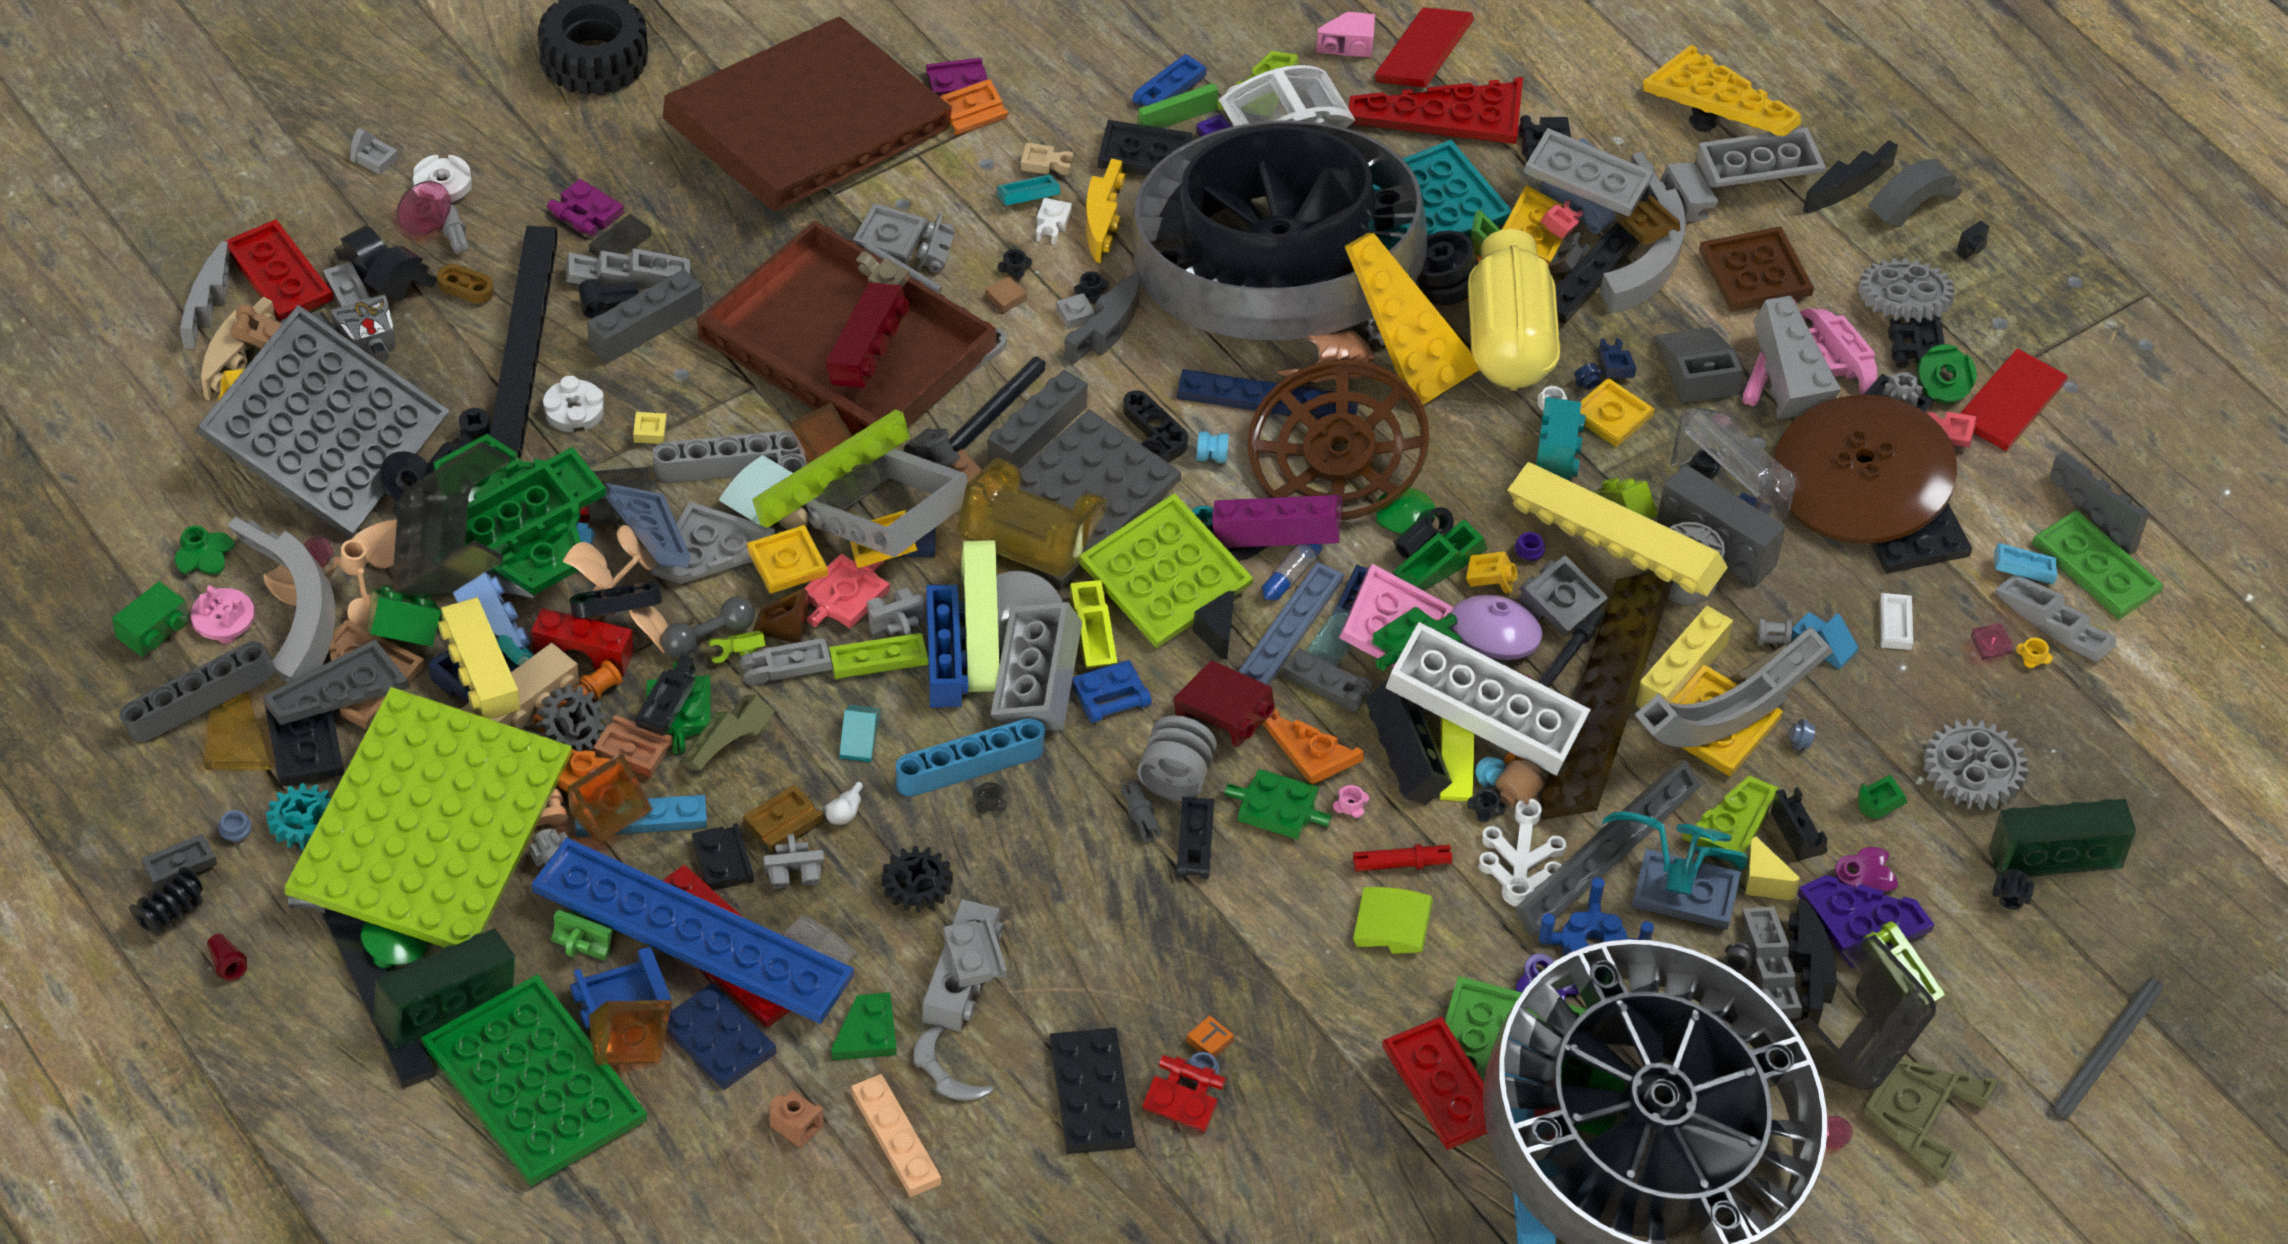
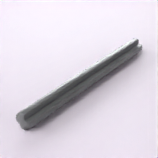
[2053,977,2163,1119]

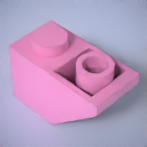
[1316,12,1375,58]

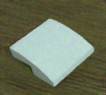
[719,455,793,525]

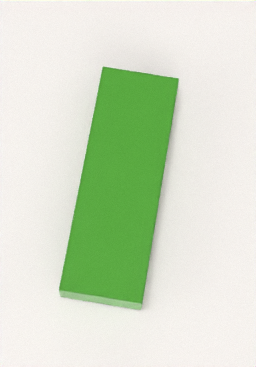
[1138,83,1218,128]

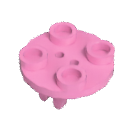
[191,585,255,644]

